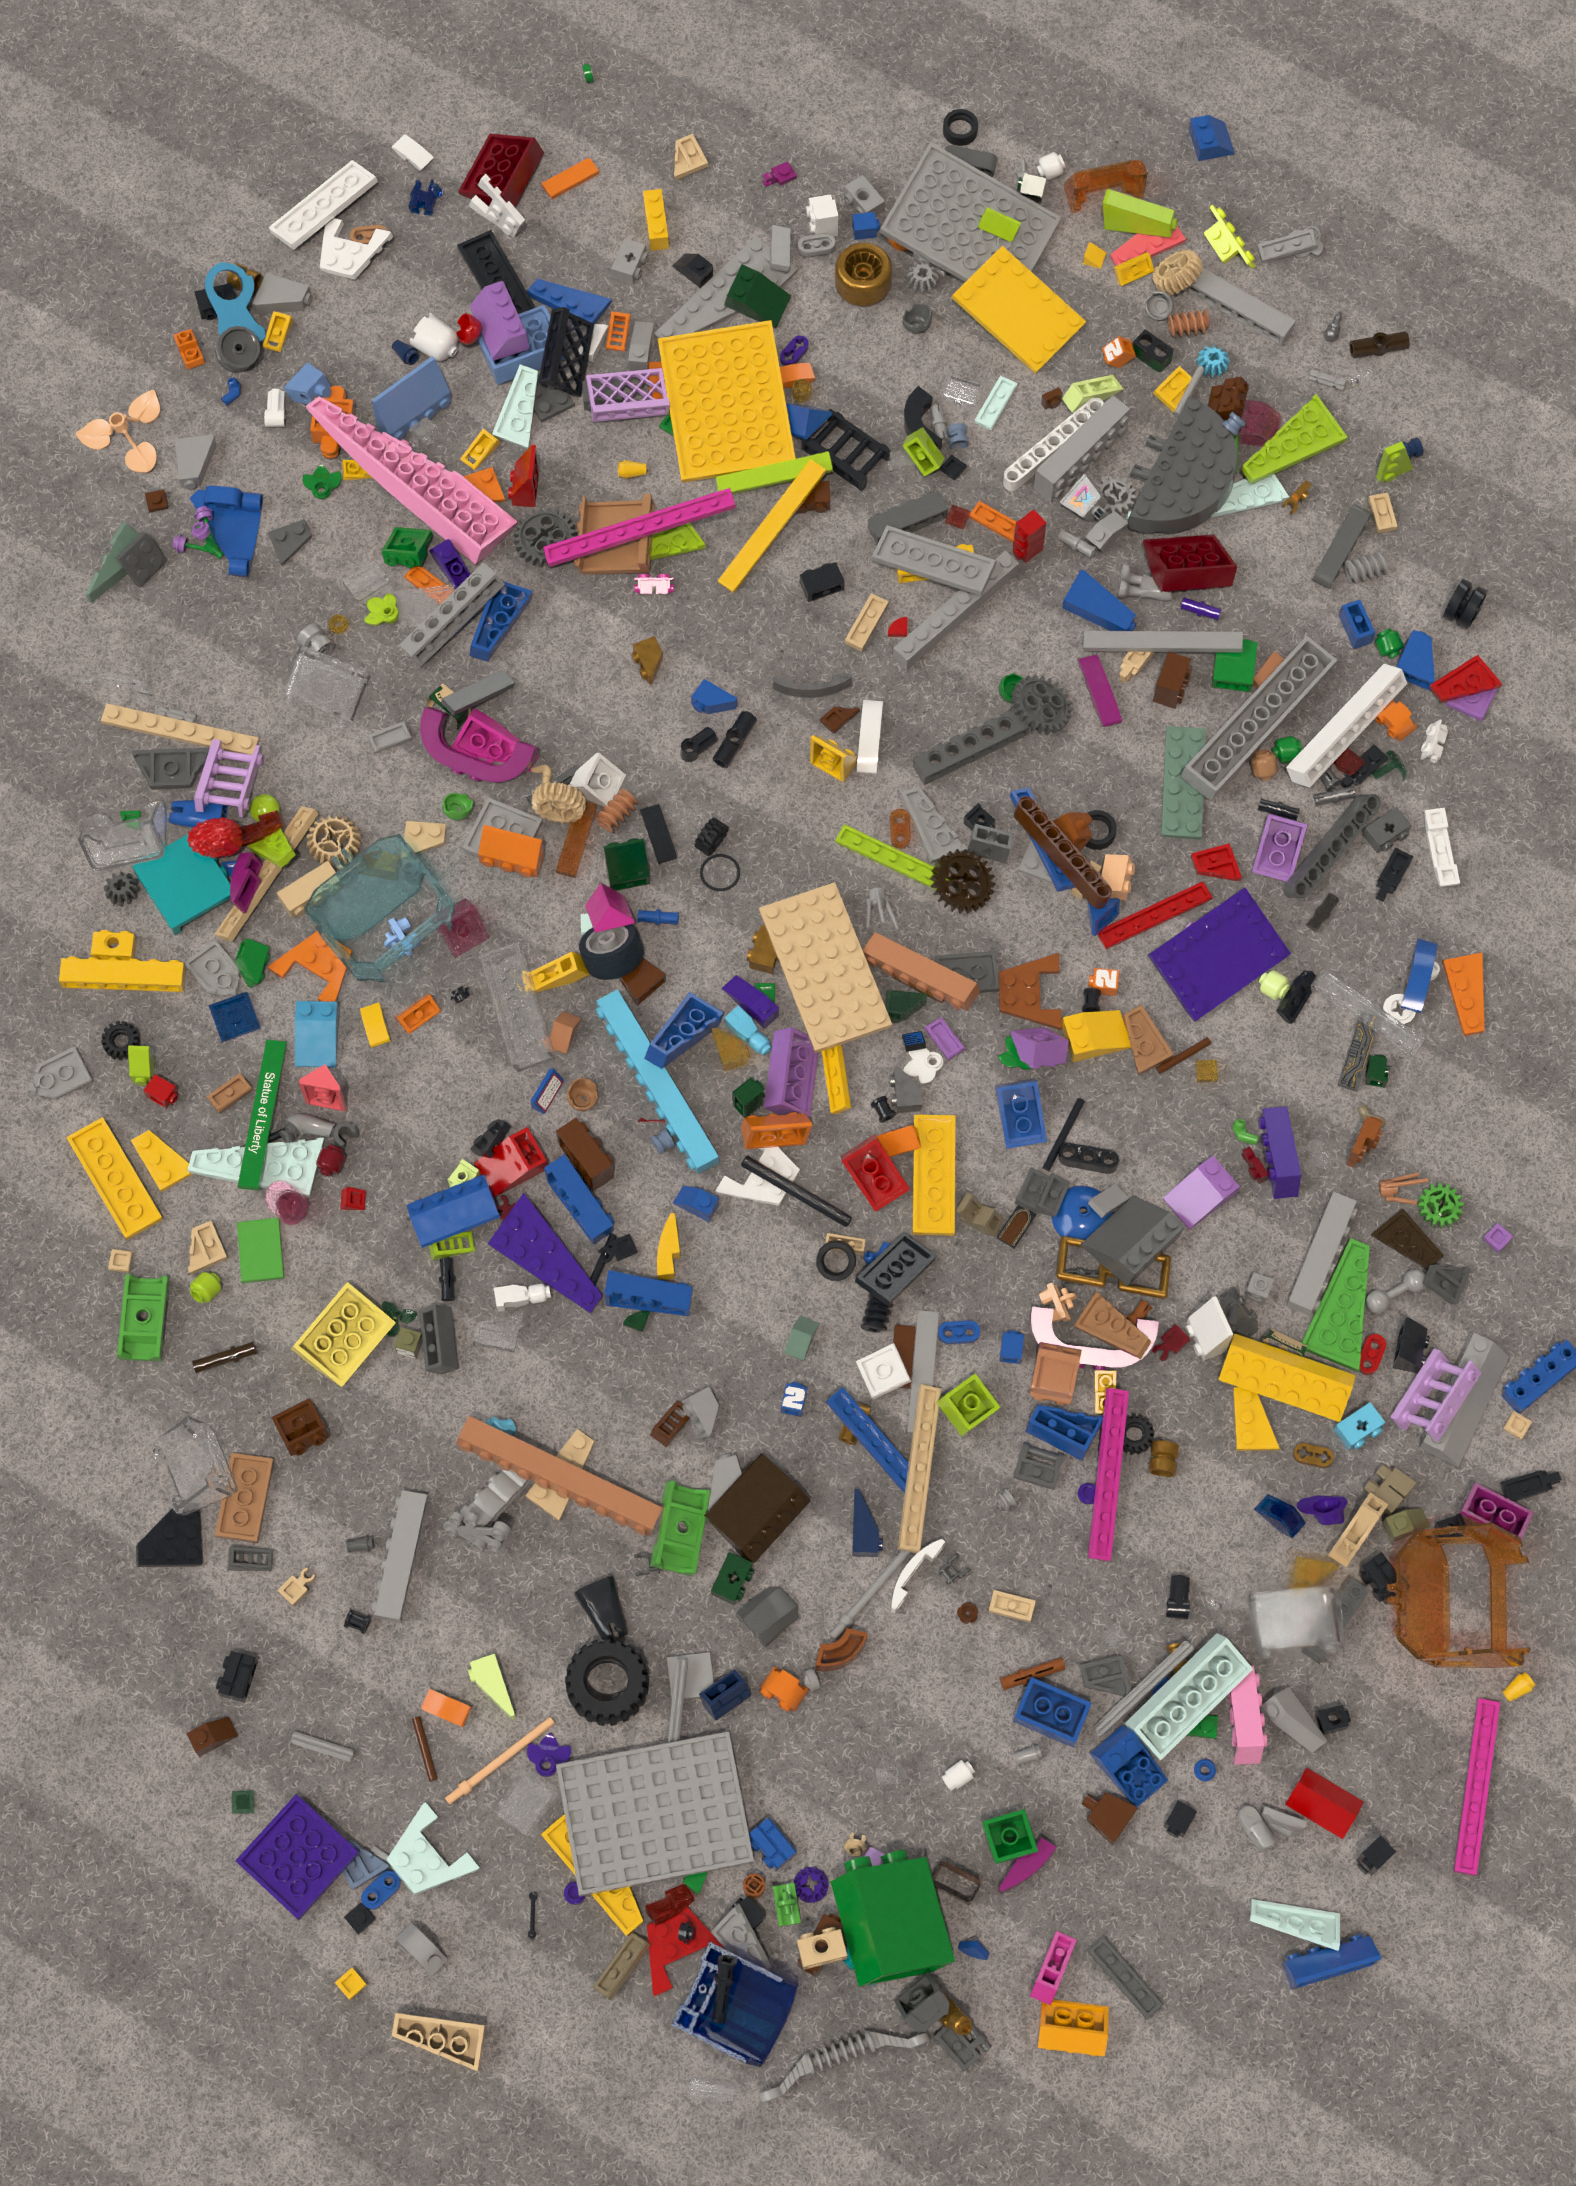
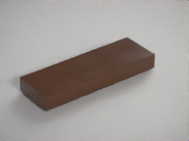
[893,1325,916,1389]

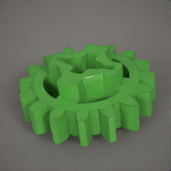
[1417,1183,1464,1229]

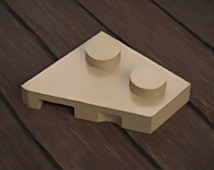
[674,134,708,180]
[402,821,447,859]
[188,1221,228,1275]

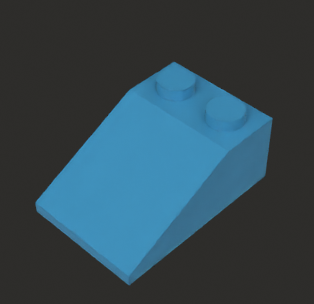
[295,1001,339,1067]

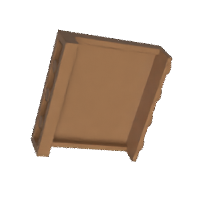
[574,494,655,575]

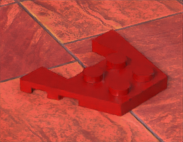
[647,1907,732,1997]

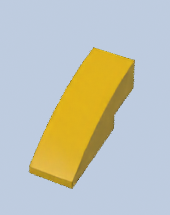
[657,1213,680,1280]

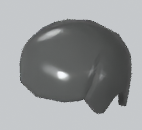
[902,304,932,333]

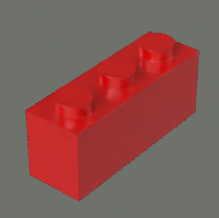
[1013,509,1047,563]

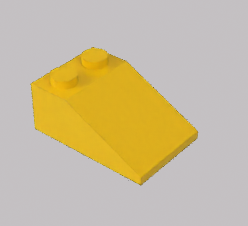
[810,735,857,783]
[1062,1010,1131,1062]

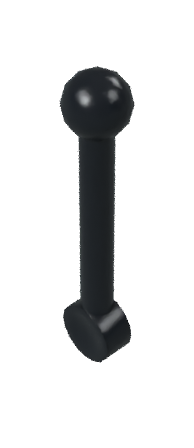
[528,1892,538,1939]

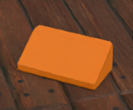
[395,994,441,1035]
[877,1125,921,1157]

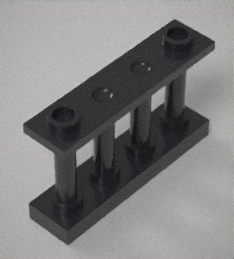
[801,409,891,491]

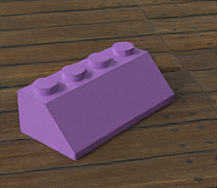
[470,281,529,361]
[764,1027,819,1118]

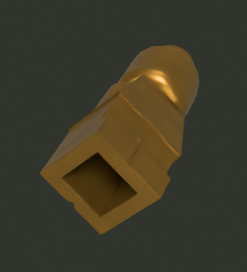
[938,1992,972,2035]

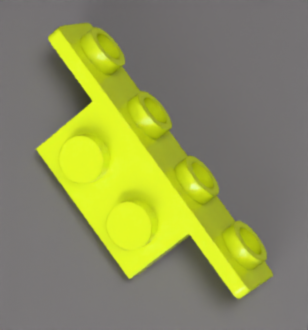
[1204,205,1256,268]

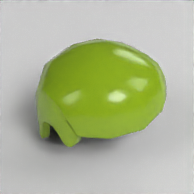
[250,794,280,825]

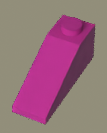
[1030,1931,1077,2005]

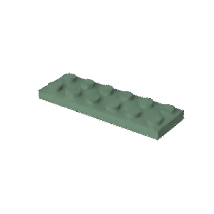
[1161,726,1206,840]

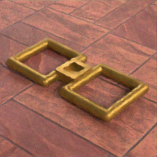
[1056,1236,1171,1299]

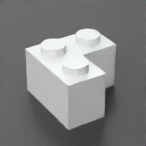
[806,195,838,237]

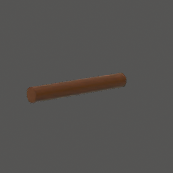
[1156,1037,1211,1074]
[412,1716,438,1782]

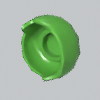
[442,793,473,821]

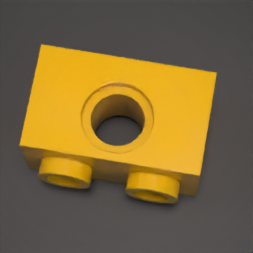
[91,930,137,961]

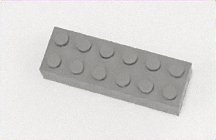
[1034,395,1130,502]

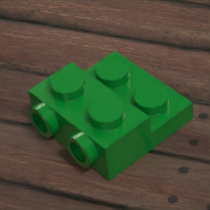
[381,527,433,568]

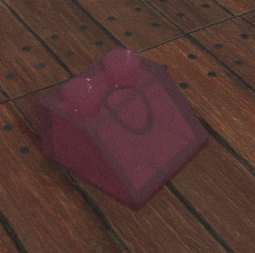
[1239,399,1282,447]
[431,898,490,958]

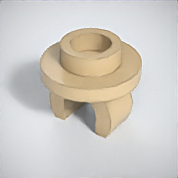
[844,1832,866,1856]

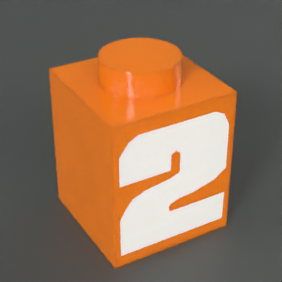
[1102,336,1136,368]
[1088,968,1119,996]

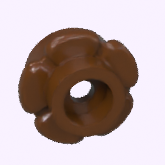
[957,1603,978,1624]

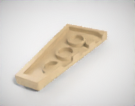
[525,1429,595,1522]

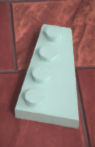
[1211,474,1289,518]
[1250,1899,1340,1951]

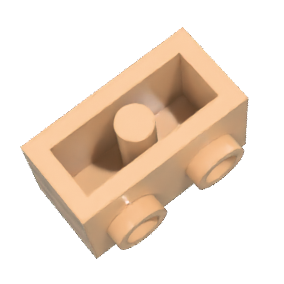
[1101,854,1135,901]

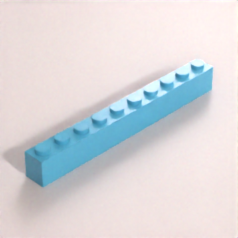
[595,989,719,1174]

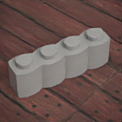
[459,1470,532,1528]

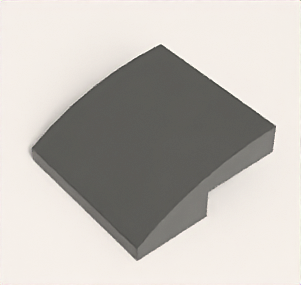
[1015,1167,1070,1217]

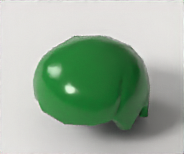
[998,673,1023,704]

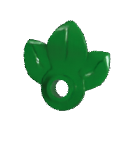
[302,465,341,499]
[998,1036,1032,1070]

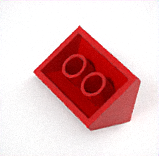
[1285,1767,1364,1840]

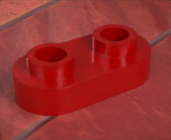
[1359,1334,1386,1375]

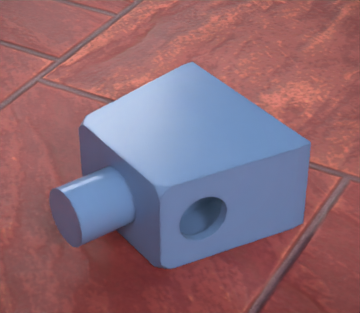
[283,363,331,404]

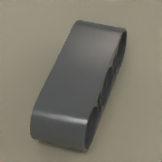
[945,145,998,177]

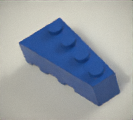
[469,581,532,662]
[644,992,724,1069]
[544,1154,615,1245]
[605,1270,693,1316]

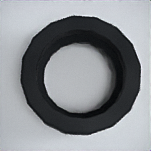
[943,109,978,146]
[1085,810,1117,850]
[816,1240,856,1281]

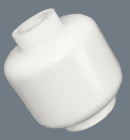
[1037,152,1066,180]

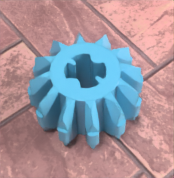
[1196,345,1230,378]

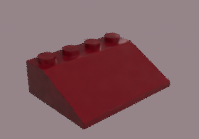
[458,133,544,207]
[1143,534,1237,592]

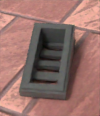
[227,1546,273,1571]

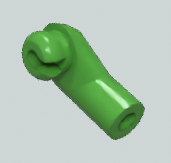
[1232,1119,1259,1145]

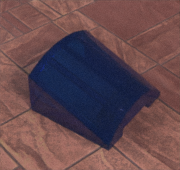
[671,1942,799,2067]

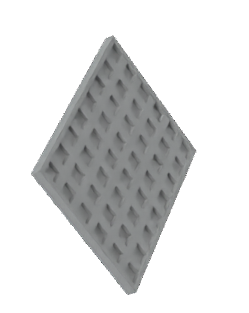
[556,1731,754,1897]

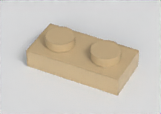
[1368,493,1398,533]
[988,1590,1036,1623]

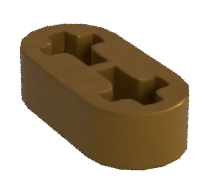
[1293,1443,1334,1468]

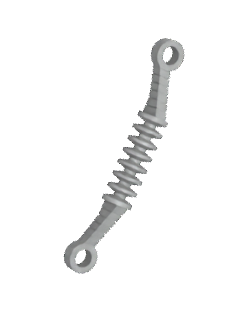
[759,2030,931,2103]

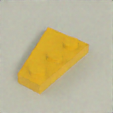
[131,1130,193,1192]
[1233,1387,1280,1451]

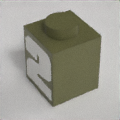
[394,1327,422,1359]

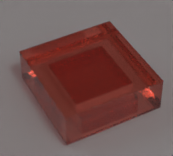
[945,505,970,530]

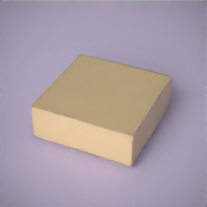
[108,1249,133,1273]
[1503,1411,1532,1440]

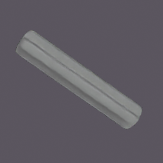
[291,1732,355,1762]

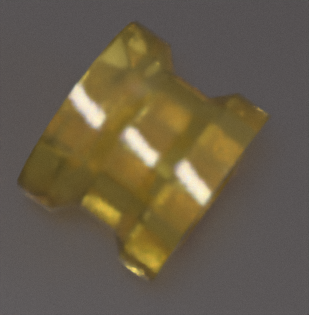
[792,379,811,403]

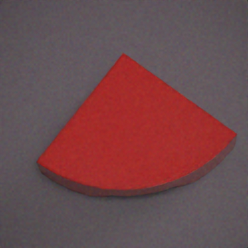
[887,617,908,637]

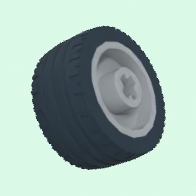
[579,924,644,980]

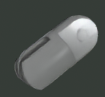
[1237,1805,1276,1852]

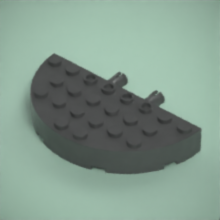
[1128,397,1237,534]

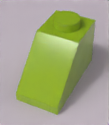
[128,1046,155,1086]

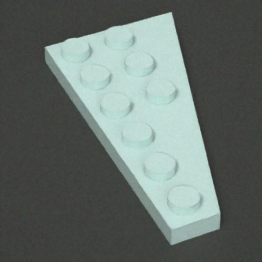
[188,1138,325,1198]

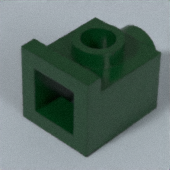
[1365,1054,1390,1088]

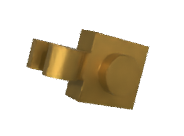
[1282,480,1311,515]

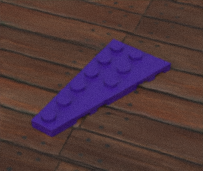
[488,1193,603,1314]

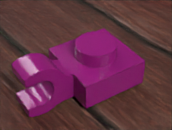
[762,161,797,187]

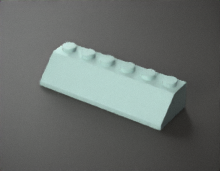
[1125,1633,1253,1760]

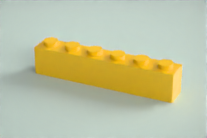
[59,956,186,992]

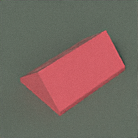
[299,1064,347,1112]

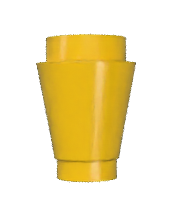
[617,460,646,479]
[1502,1672,1536,1702]

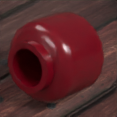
[316,1145,346,1177]

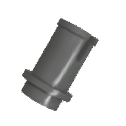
[346,1535,374,1553]

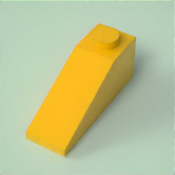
[522,952,590,995]

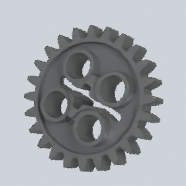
[514,507,577,567]
[1010,675,1073,735]

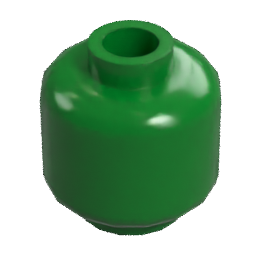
[1375,628,1404,659]
[1272,736,1302,764]

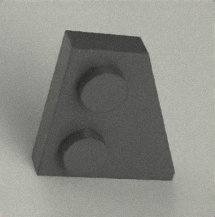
[268,519,312,566]
[1079,1655,1131,1697]

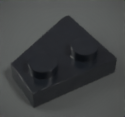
[470,1119,510,1158]

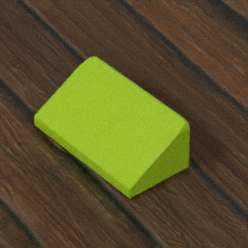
[978,207,1021,242]

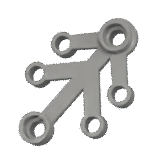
[443,1512,511,1553]

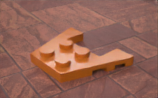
[268,930,352,1002]

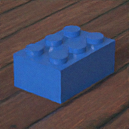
[1013,1677,1092,1748]

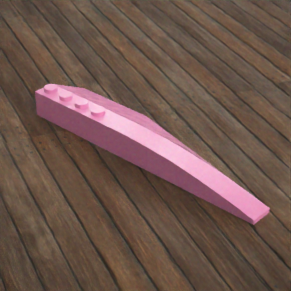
[306,396,517,565]

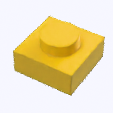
[335,1968,367,2000]

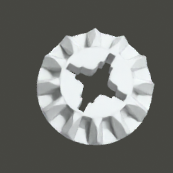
[1383,994,1416,1025]

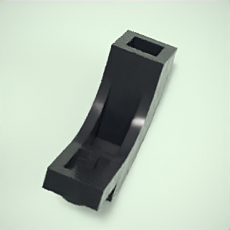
[904,386,942,450]

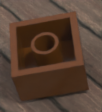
[1153,651,1193,709]

